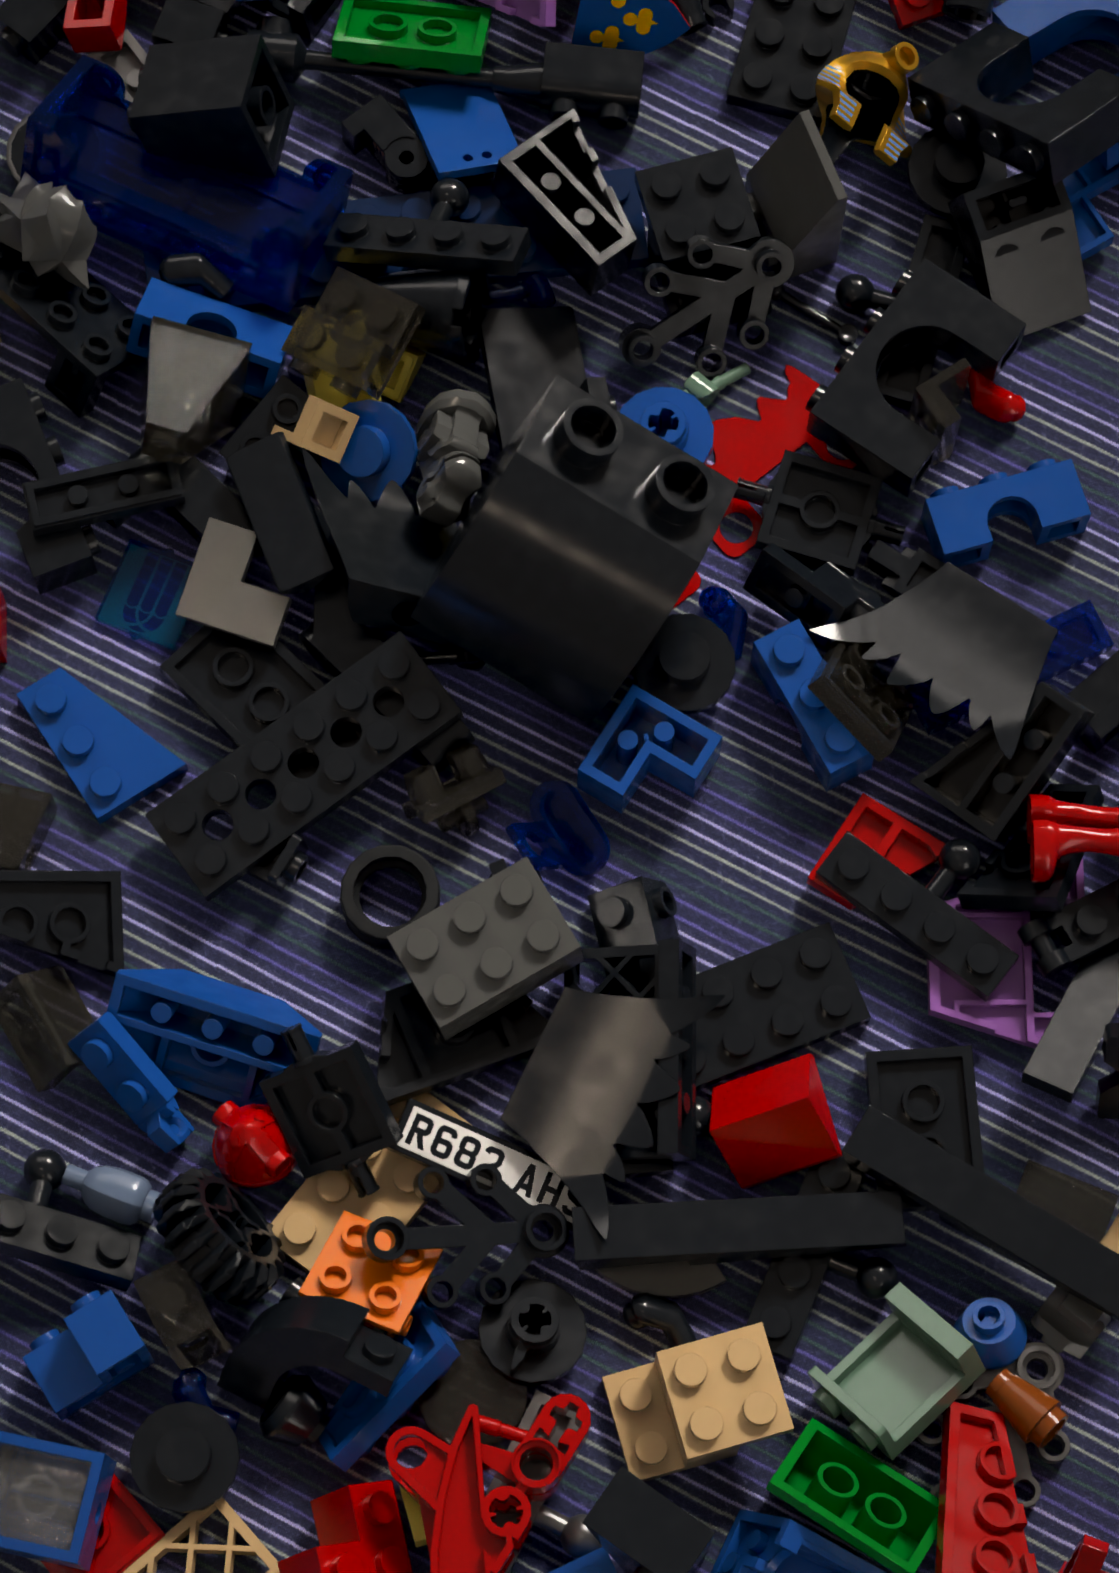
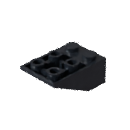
[947,172,1091,336]

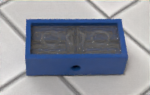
[0,1431,117,1571]

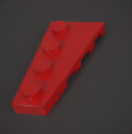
[935,1402,1039,1573]

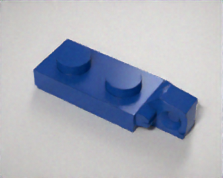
[67,1011,195,1154]

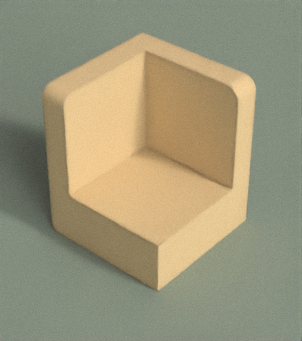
[271,394,360,464]

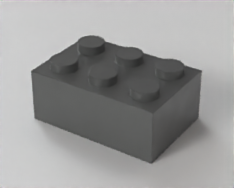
[387,856,584,1041]

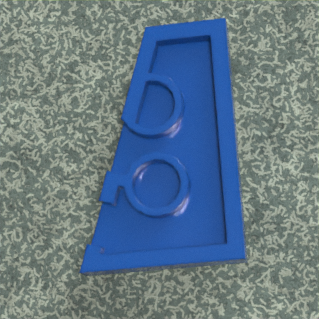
[16,667,188,825]

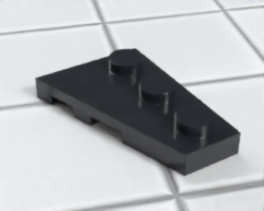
[957,784,1104,912]
[0,870,124,977]

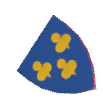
[571,0,691,54]

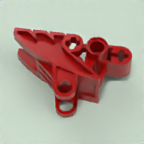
[385,1393,591,1573]

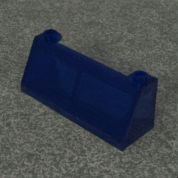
[20,55,354,313]

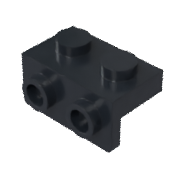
[587,876,682,996]

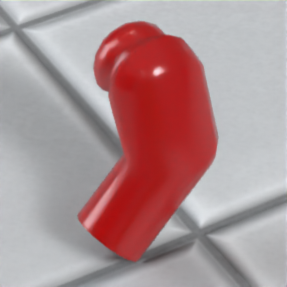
[965,365,1026,423]

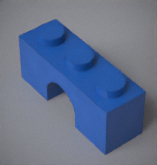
[126,277,296,399]
[921,459,1091,567]
[750,619,876,792]

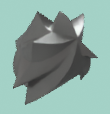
[0,171,97,290]

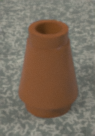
[985,1368,1069,1449]

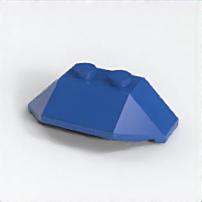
[107,969,323,1107]

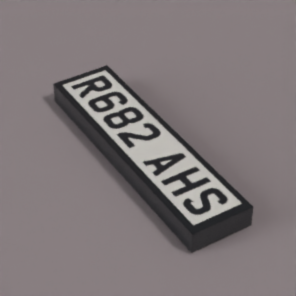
[386,1098,606,1232]

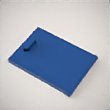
[399,84,518,181]

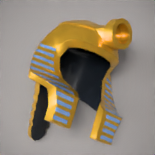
[815,42,919,166]

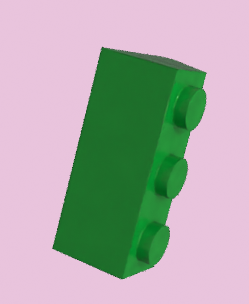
[765,1417,939,1573]

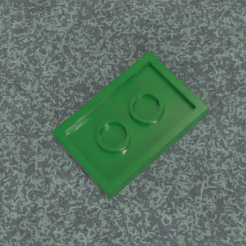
[332,0,492,75]

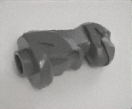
[415,389,496,528]

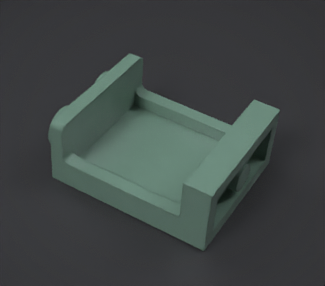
[807,1282,986,1461]

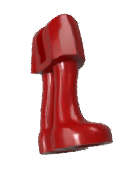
[1026,794,1119,882]

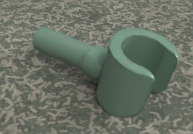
[684,362,751,408]

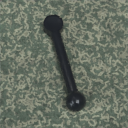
[771,284,858,346]

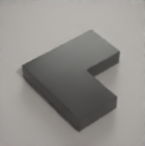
[175,517,292,649]

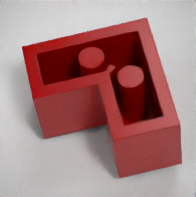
[277,1479,413,1573]

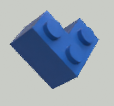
[577,684,723,814]
[22,1289,155,1420]

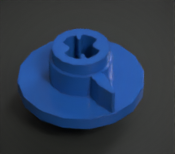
[620,387,714,464]
[320,399,418,501]

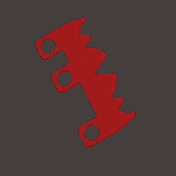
[673,364,857,608]

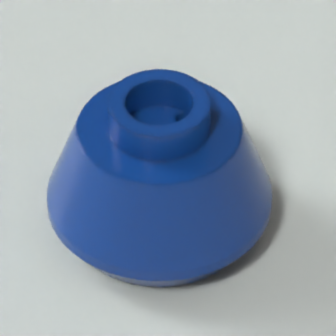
[954,1297,1027,1369]

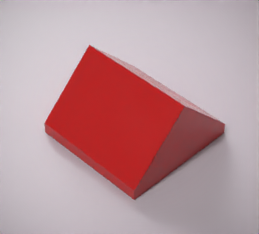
[709,1053,843,1189]

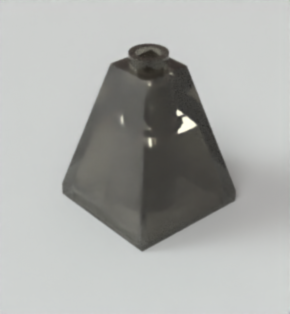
[140,316,252,465]

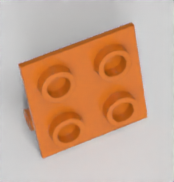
[298,1210,443,1338]

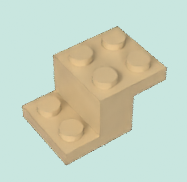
[602,1322,794,1482]

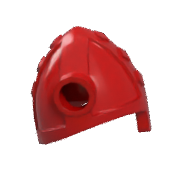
[212,1100,297,1188]

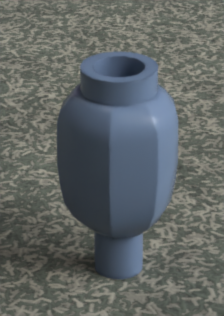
[61,1164,162,1225]

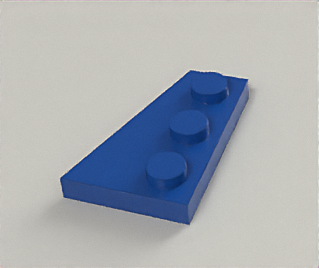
[319,1296,461,1472]

